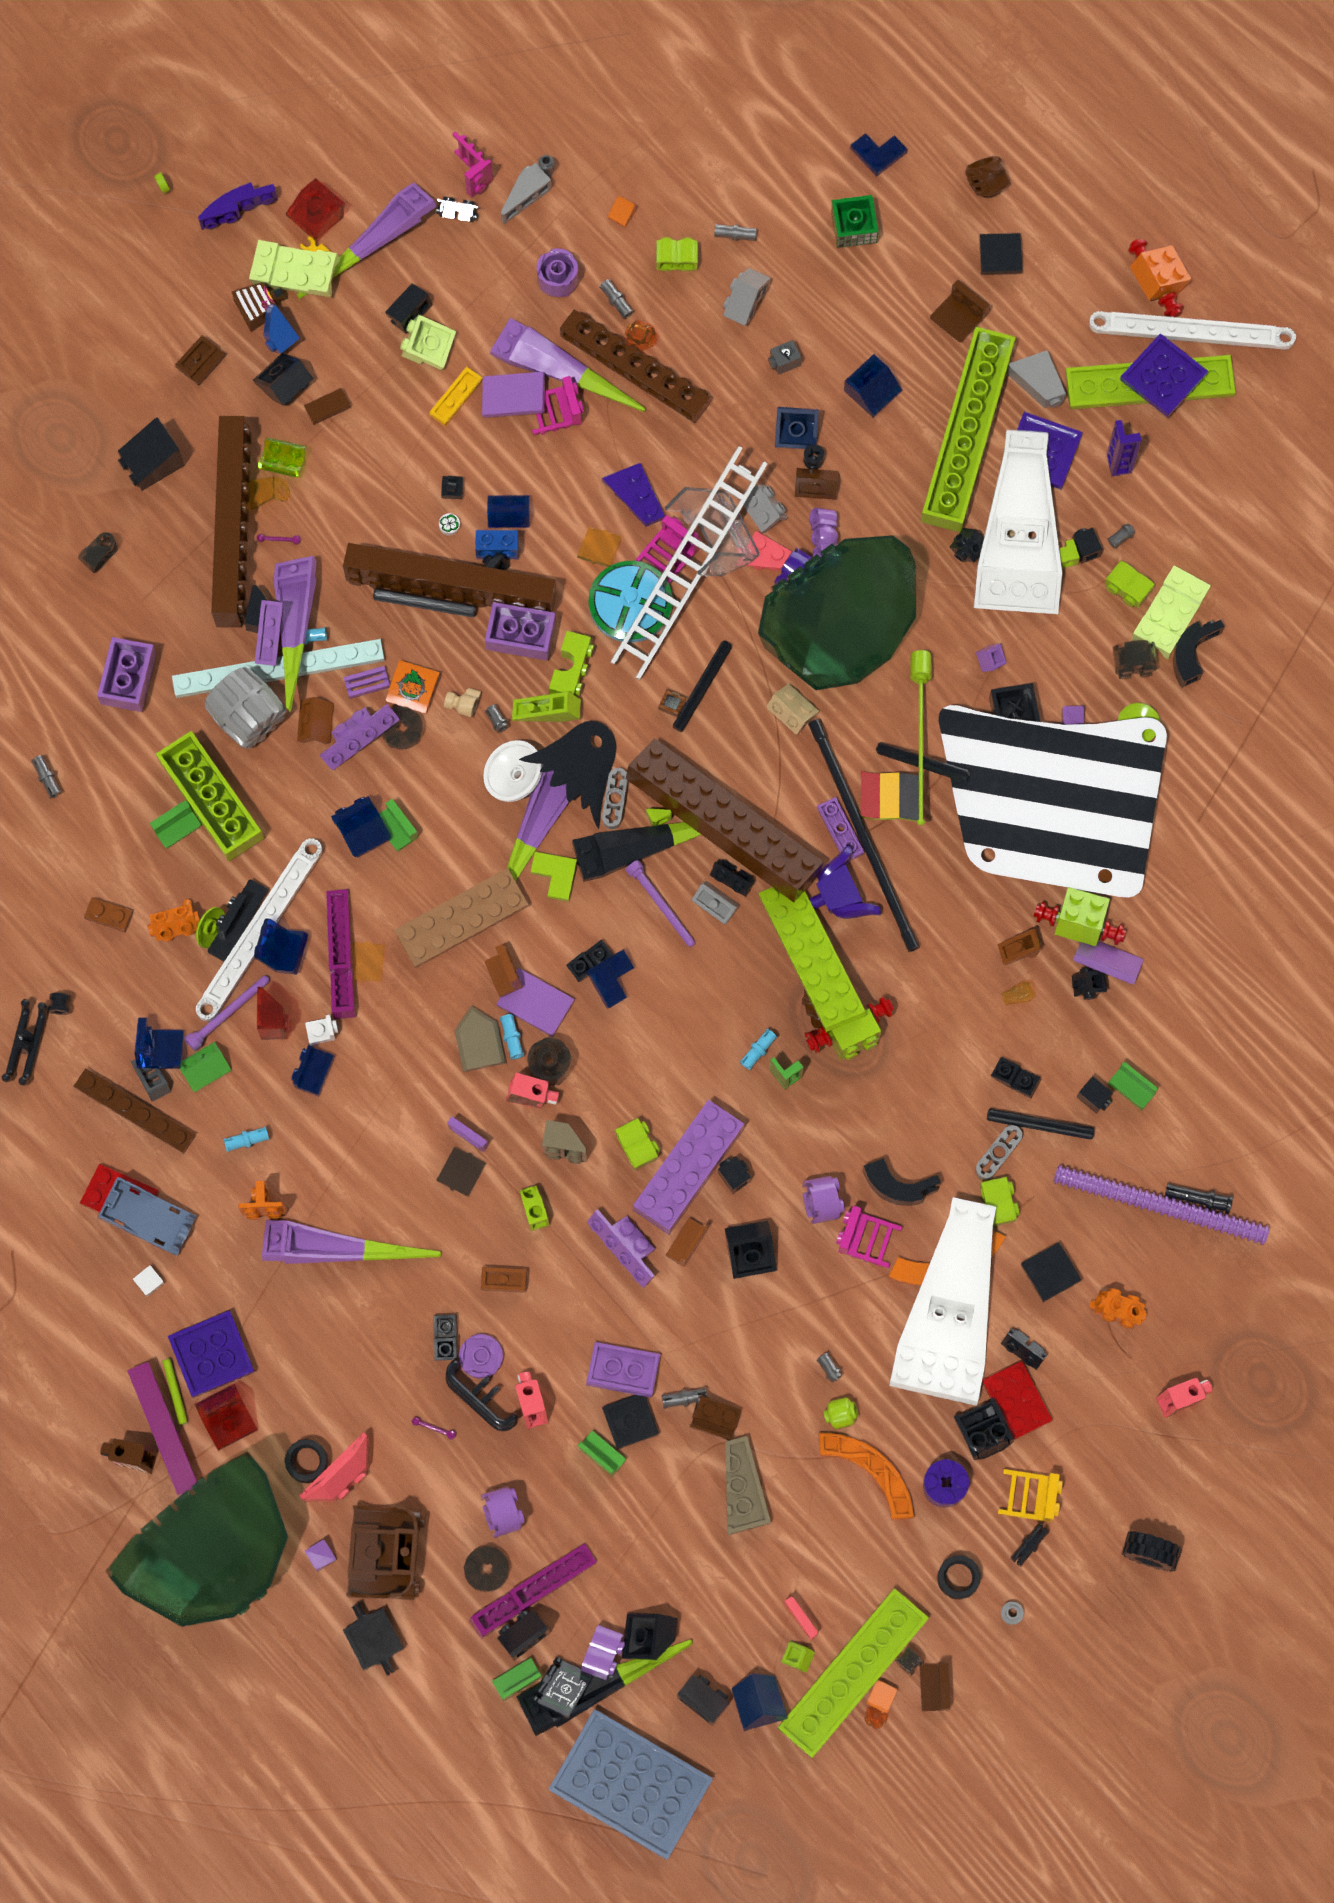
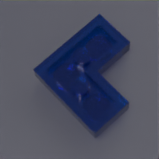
[850,133,908,177]
[586,949,634,1009]

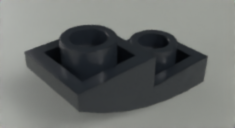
[566,939,615,982]
[991,1057,1041,1099]
[434,1314,457,1361]

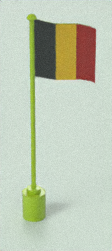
[861,650,931,826]

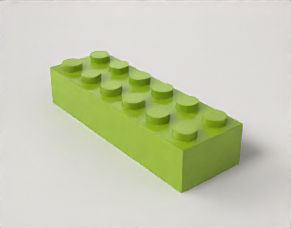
[156,731,264,862]

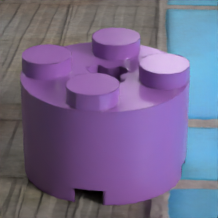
[537,248,579,297]
[802,1176,844,1224]
[481,1487,524,1538]

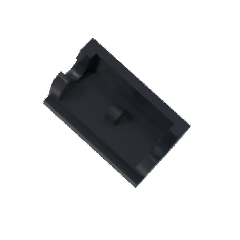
[385,283,433,334]

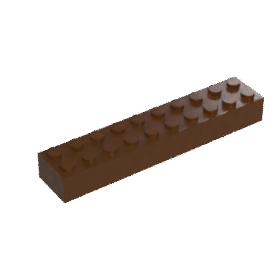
[211,416,252,628]
[343,543,557,612]
[625,738,823,903]

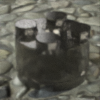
[1112,640,1158,679]
[527,1037,572,1086]

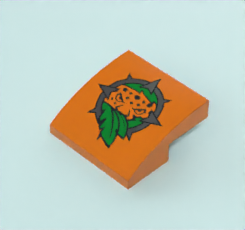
[386,660,440,713]

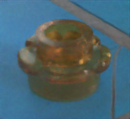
[865,1707,887,1729]

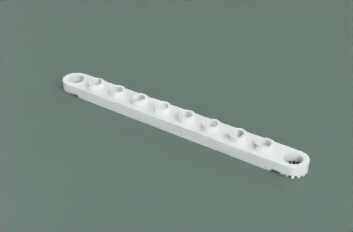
[1089,311,1296,350]
[196,838,322,1021]

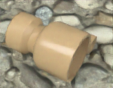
[444,688,482,718]

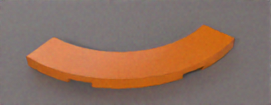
[888,1230,1006,1286]
[819,1433,914,1520]

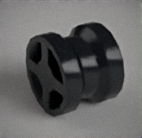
[803,444,824,469]
[48,993,71,1015]

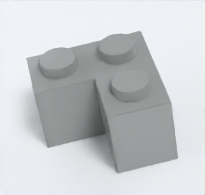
[723,268,771,326]

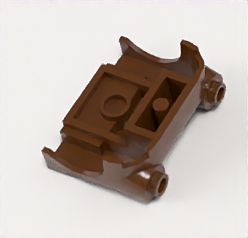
[346,1505,425,1600]

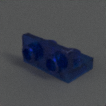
[487,495,530,528]
[291,1044,335,1097]

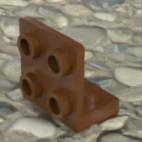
[930,280,989,343]

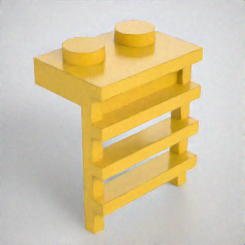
[998,1469,1062,1523]

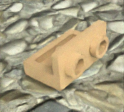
[767,684,819,735]

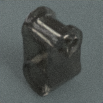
[78,532,118,573]

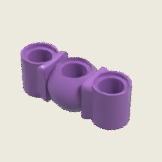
[809,508,840,568]

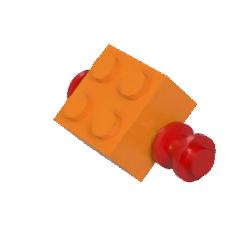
[1128,239,1191,318]

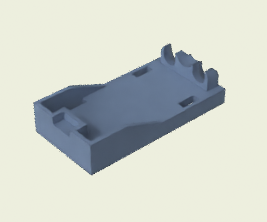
[97,1177,196,1256]

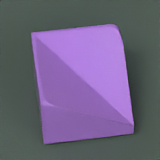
[976,644,1007,672]
[1061,706,1084,725]
[305,1539,336,1572]

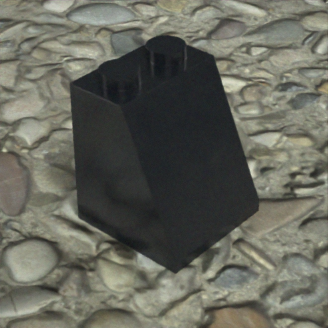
[118,417,185,491]

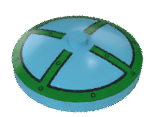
[589,561,672,643]

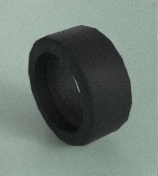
[284,1439,328,1484]
[937,1555,981,1600]

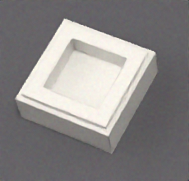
[133,1266,164,1297]

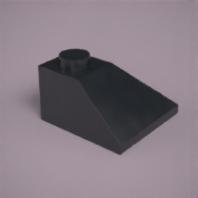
[622,1613,678,1660]

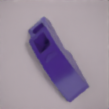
[198,182,278,230]

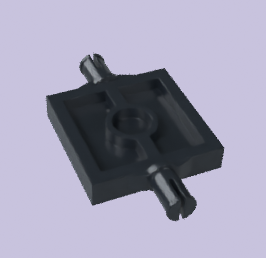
[343,1603,404,1676]

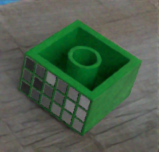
[831,195,878,248]

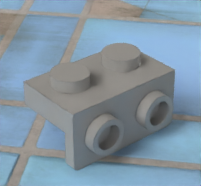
[739,484,788,533]

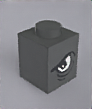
[768,340,801,375]

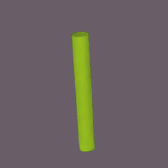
[162,1359,188,1425]

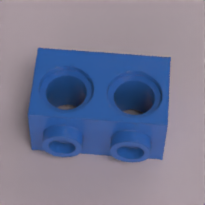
[475,530,519,559]

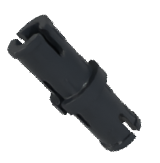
[1010,1523,1049,1567]

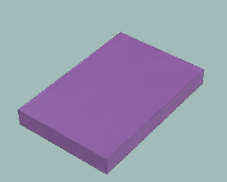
[482,372,545,418]
[1073,941,1144,985]
[497,968,575,1037]
[586,1342,660,1398]

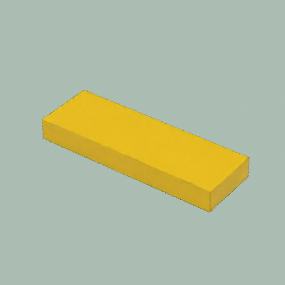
[429,366,483,427]

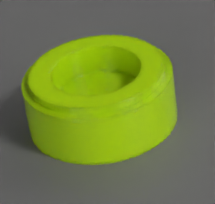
[154,172,171,194]

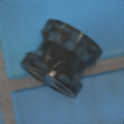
[895,1647,924,1676]

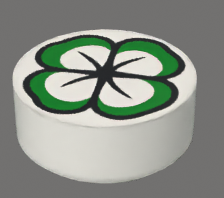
[439,514,460,536]

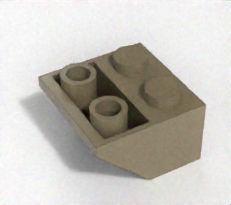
[542,1120,587,1164]

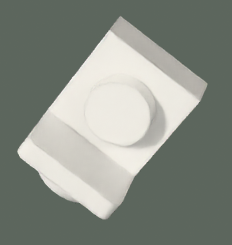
[305,1015,338,1045]

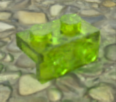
[258,438,306,478]

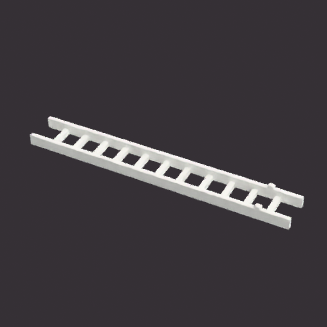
[609,446,767,680]

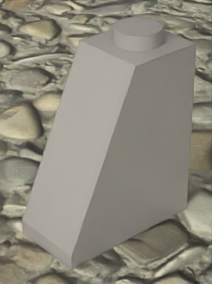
[1007,351,1066,408]

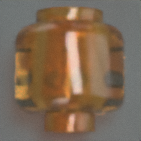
[625,320,657,350]

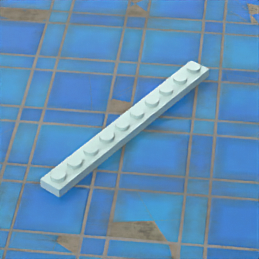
[172,639,384,698]

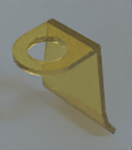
[247,477,290,510]

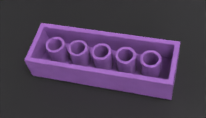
[633,1100,744,1235]

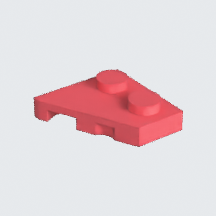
[735,531,792,571]

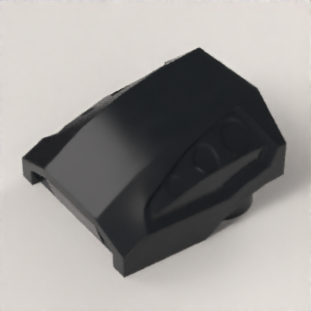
[954,1398,1014,1460]

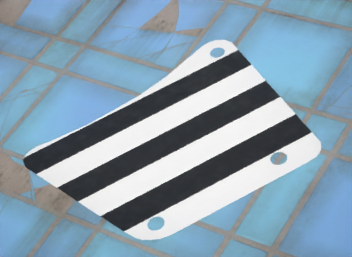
[938,705,1167,898]

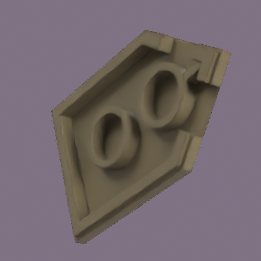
[454,1006,506,1072]

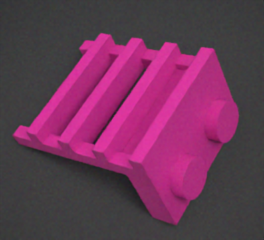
[452,132,493,198]
[532,376,584,435]
[636,515,700,584]
[836,1206,902,1268]

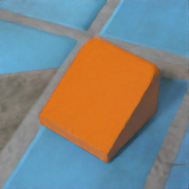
[608,196,636,227]
[867,1680,897,1713]

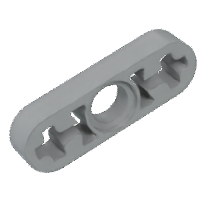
[602,768,628,830]
[975,1125,1022,1180]

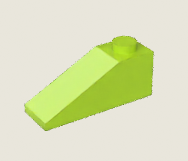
[512,692,581,722]

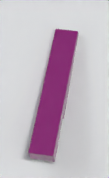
[326,889,356,1019]
[127,1362,199,1495]
[469,1543,597,1639]

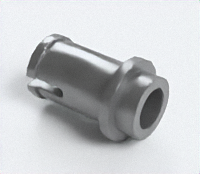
[538,155,554,177]
[1107,523,1135,549]
[484,704,508,733]
[817,1353,842,1383]

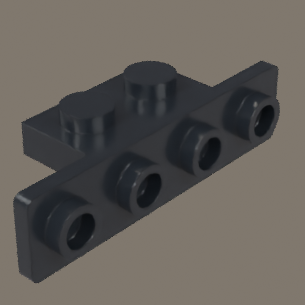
[208,879,268,962]

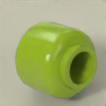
[824,1398,858,1429]

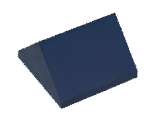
[775,407,819,449]
[731,1673,788,1731]

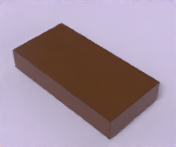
[304,388,351,425]

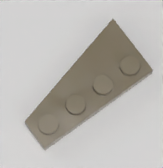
[725,1436,771,1535]

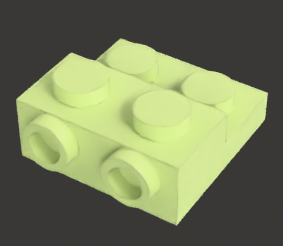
[400,315,456,370]

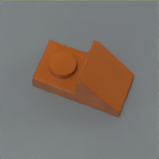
[997,929,1041,965]

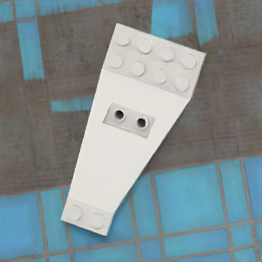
[974,429,1062,614]
[889,1197,996,1406]

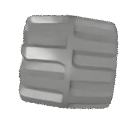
[204,667,287,749]

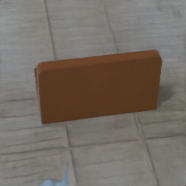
[794,468,838,500]
[920,1663,950,1711]

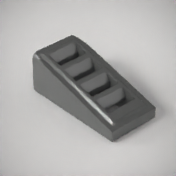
[131,1052,171,1101]

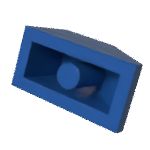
[263,304,300,353]

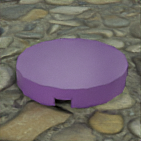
[459,1334,503,1379]

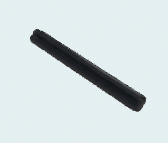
[373,588,476,618]
[673,640,732,732]
[876,742,970,782]
[987,1108,1095,1140]

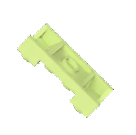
[249,240,340,297]
[1131,566,1211,659]

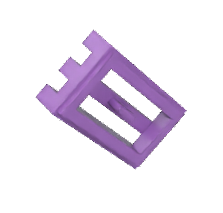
[343,666,390,699]
[448,1116,488,1152]

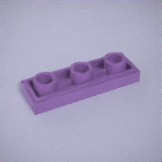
[817,797,864,862]

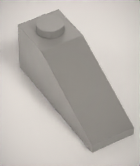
[501,163,552,224]

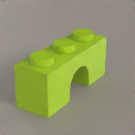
[549,631,594,696]

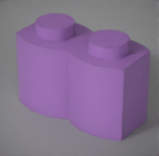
[581,1625,625,1680]

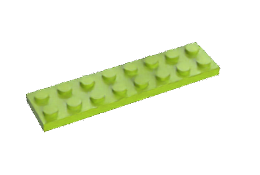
[1065,355,1236,409]
[758,887,866,1032]
[777,1588,929,1758]

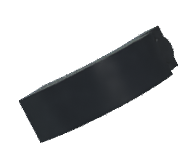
[1173,620,1225,688]
[862,1158,941,1206]

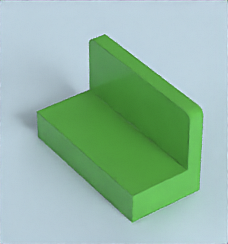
[373,799,418,851]
[150,800,201,849]
[177,1042,231,1092]
[769,1057,803,1090]
[1108,1062,1158,1111]
[577,1431,626,1477]
[492,1658,542,1702]

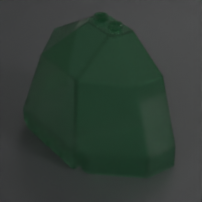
[758,535,916,691]
[106,1452,288,1627]

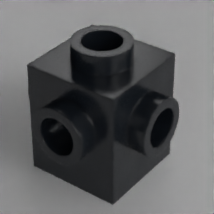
[949,528,984,563]
[1071,968,1107,1000]

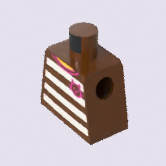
[232,282,284,332]
[100,1438,158,1474]

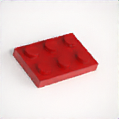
[80,1164,159,1224]
[982,1361,1053,1440]

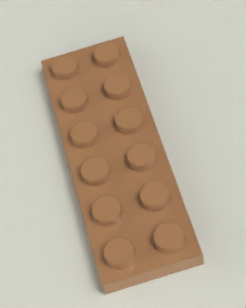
[394,868,528,968]

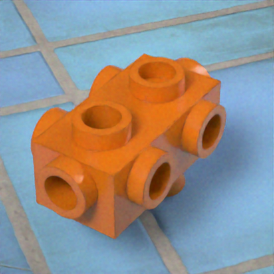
[147,899,200,942]
[1090,1288,1147,1329]

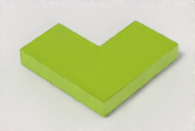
[531,852,577,902]

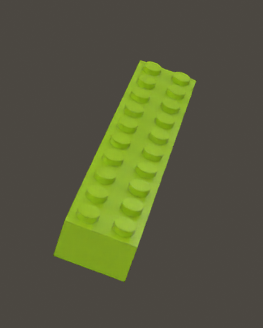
[921,327,1016,532]

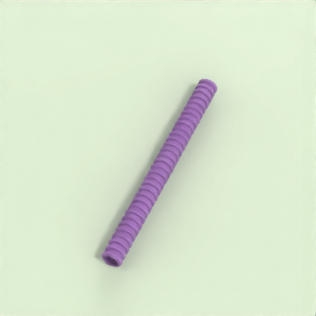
[1054,1165,1269,1245]

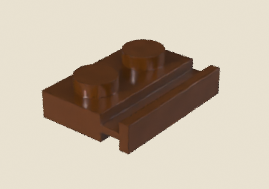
[175,335,225,386]
[689,1396,741,1441]

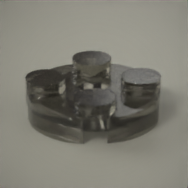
[381,707,423,750]
[464,1546,509,1592]

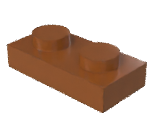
[84,897,133,932]
[481,1267,526,1293]

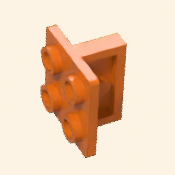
[238,1181,287,1220]

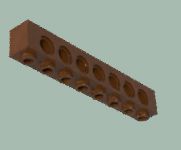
[560,309,710,424]

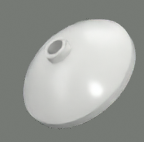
[484,740,543,802]

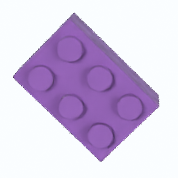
[485,602,556,661]
[97,637,157,712]

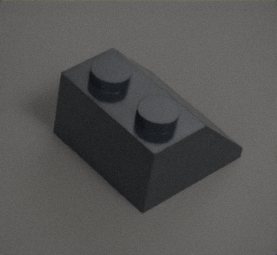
[253,353,313,406]
[724,1220,777,1279]
[497,1610,550,1661]
[677,1674,730,1726]

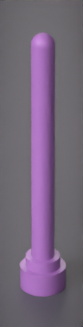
[625,860,695,947]
[184,976,269,1051]

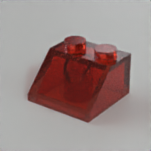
[286,178,345,240]
[257,987,291,1040]
[195,1384,258,1450]

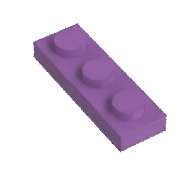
[255,600,283,666]

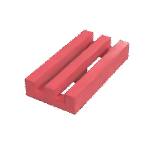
[784,1597,818,1640]

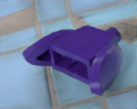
[809,844,881,919]

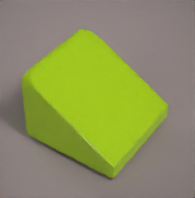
[646,809,672,826]
[781,1641,815,1673]

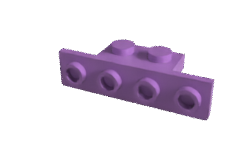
[320,704,399,770]
[587,1210,655,1288]

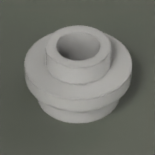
[1001,1602,1024,1625]

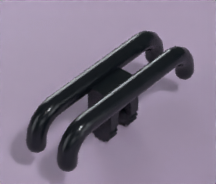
[1,999,47,1086]
[445,1360,518,1432]

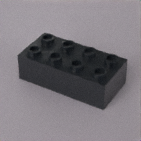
[989,683,1040,722]

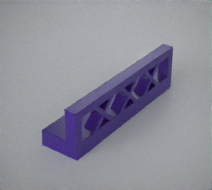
[1106,420,1142,477]

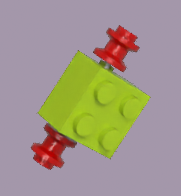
[1033,887,1126,947]
[805,997,894,1061]

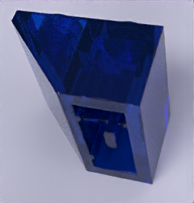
[844,354,902,418]

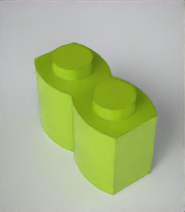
[656,237,698,271]
[1105,561,1155,608]
[615,1118,660,1171]
[980,1177,1020,1227]

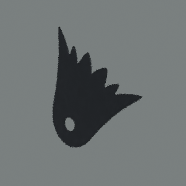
[519,721,616,829]

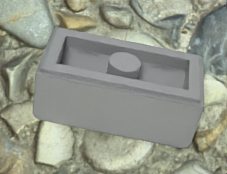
[691,881,740,925]

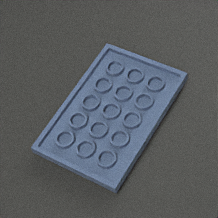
[548,1709,713,1860]

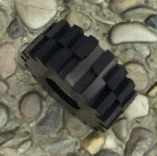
[1121,1531,1182,1572]

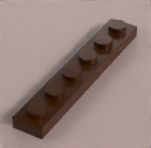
[74,1068,196,1154]

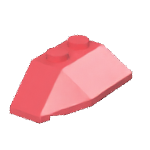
[299,1432,368,1502]

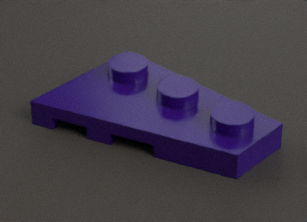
[602,463,665,527]

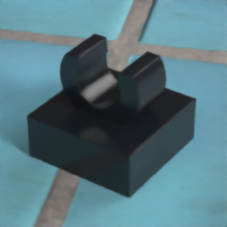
[441,476,464,499]
[482,552,510,571]

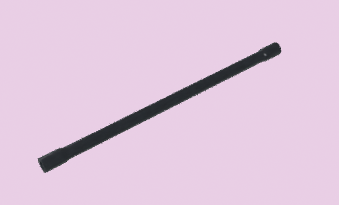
[808,719,920,952]

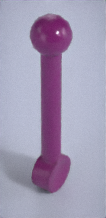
[257,534,301,545]
[412,1417,456,1440]

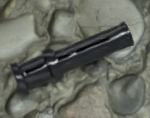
[1165,1183,1233,1214]

